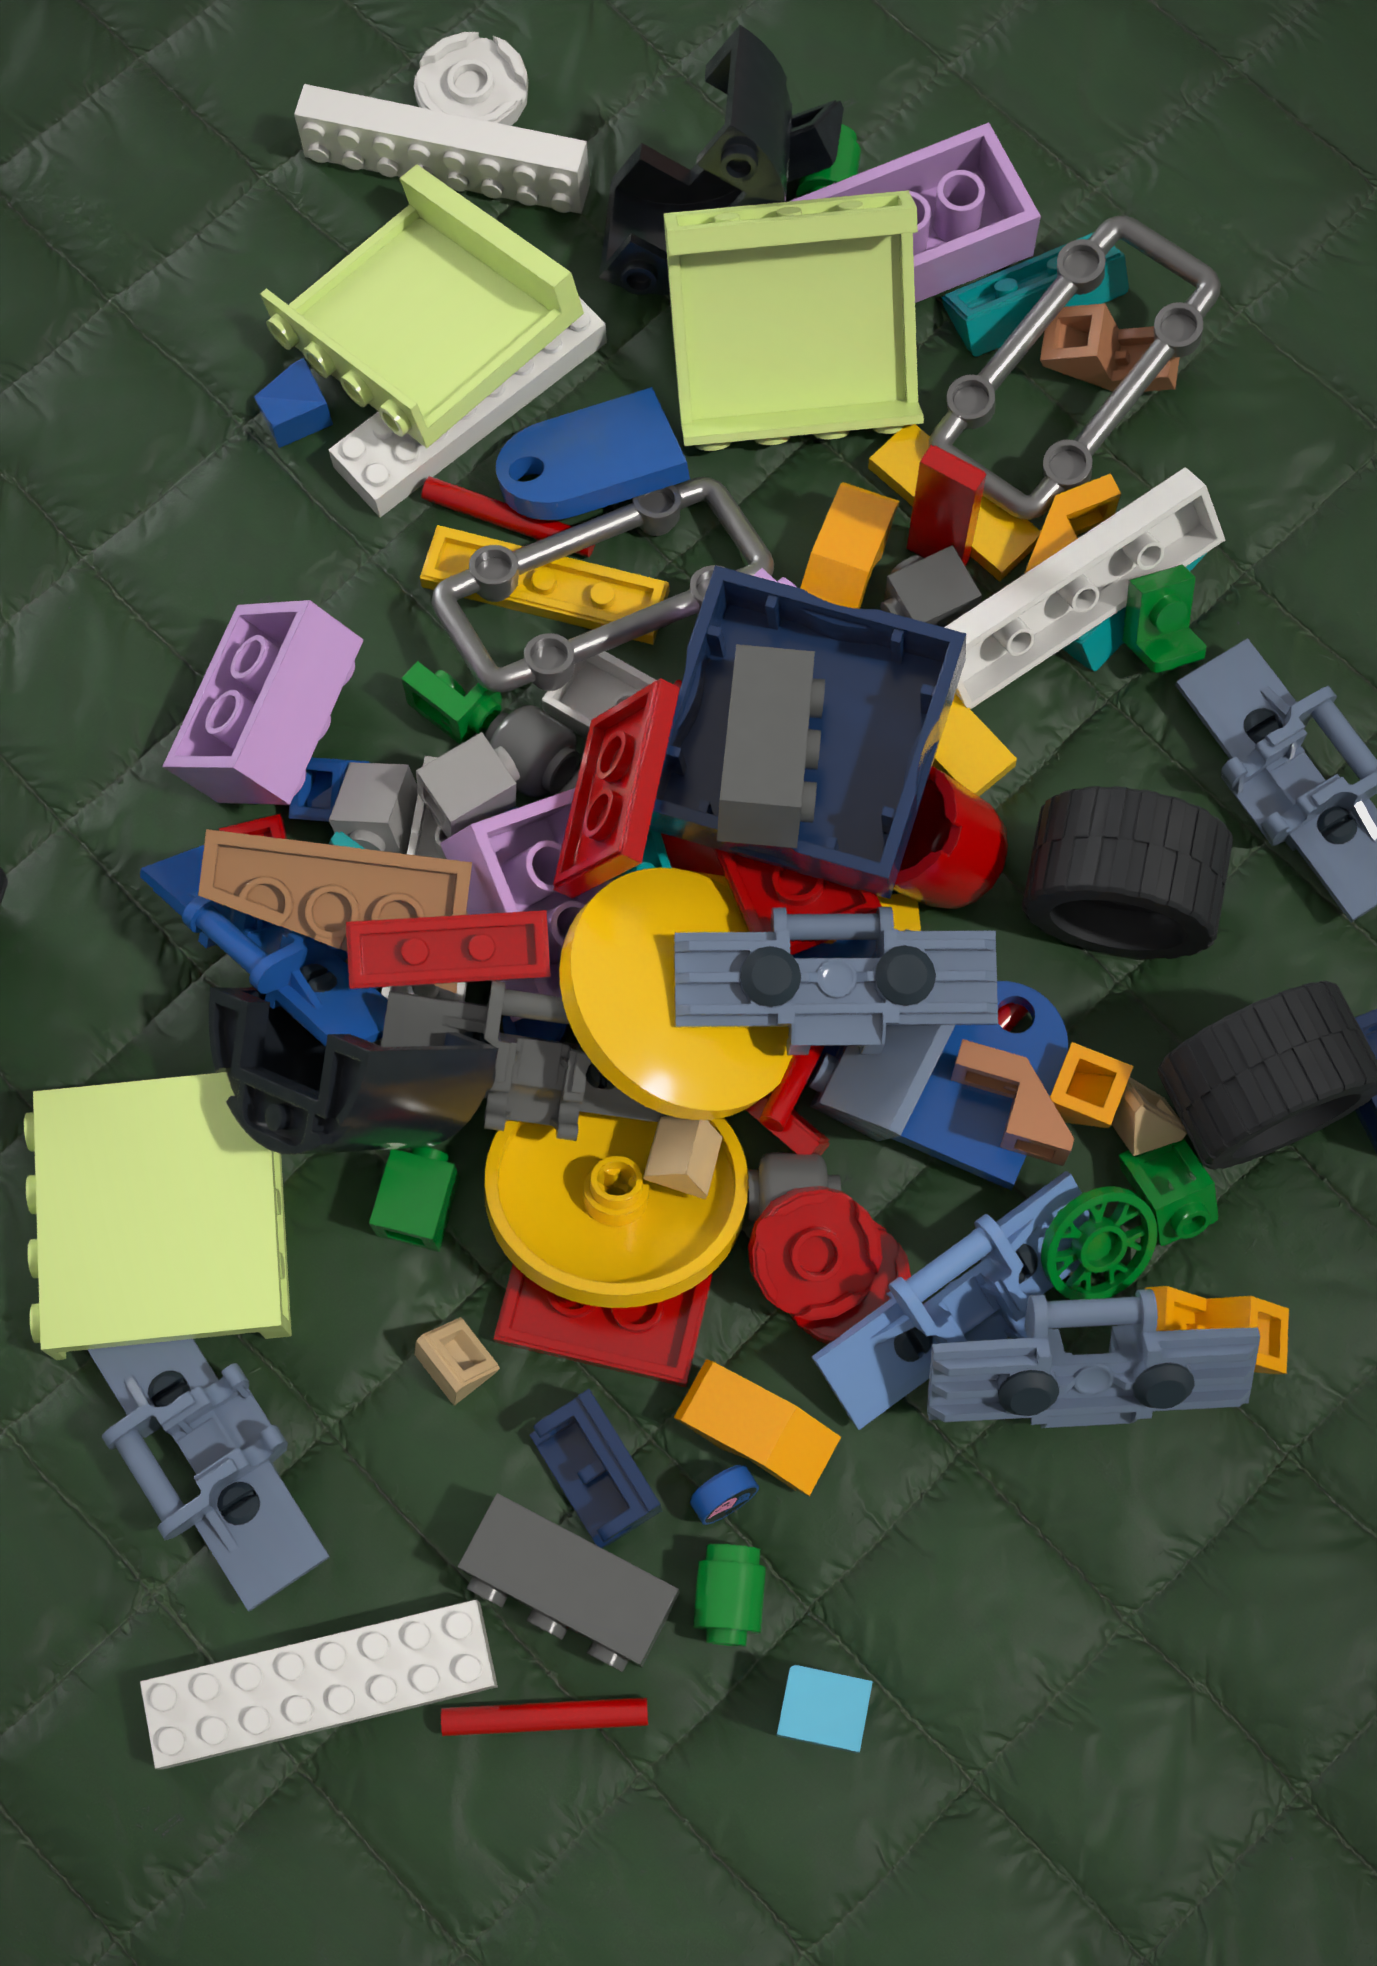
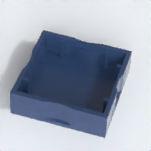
[649,565,966,899]

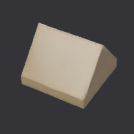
[1111,1077,1187,1156]
[643,1116,722,1199]
[414,1317,500,1406]

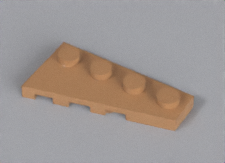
[198,829,472,993]

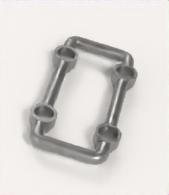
[928,216,1221,520]
[431,477,774,692]

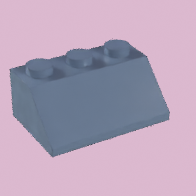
[808,929,955,1142]

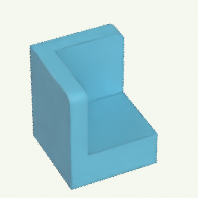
[776,1665,873,1754]

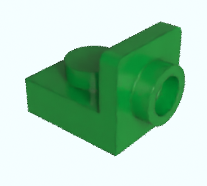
[1122,564,1207,673]
[401,661,502,744]
[1119,1138,1218,1246]

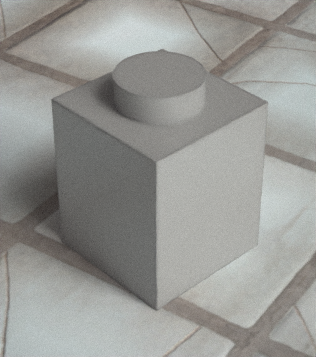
[416,732,520,838]
[329,762,418,854]

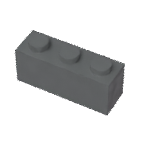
[717,644,825,848]
[458,1493,680,1672]

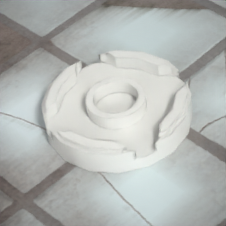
[414,32,528,126]

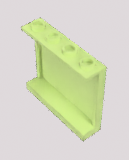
[260,164,584,448]
[663,190,924,451]
[24,1072,292,1360]

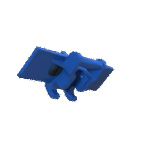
[140,845,388,1047]

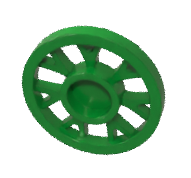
[1041,1186,1157,1300]

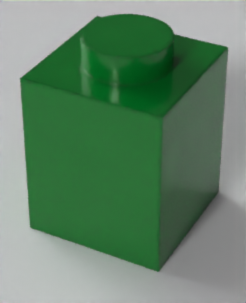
[369,1147,461,1252]

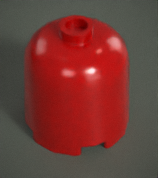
[893,767,1008,909]

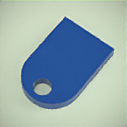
[496,387,690,520]
[891,981,1068,1190]

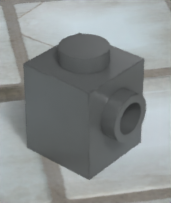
[880,545,982,627]

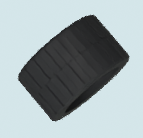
[1022,786,1233,959]
[1157,981,1377,1170]

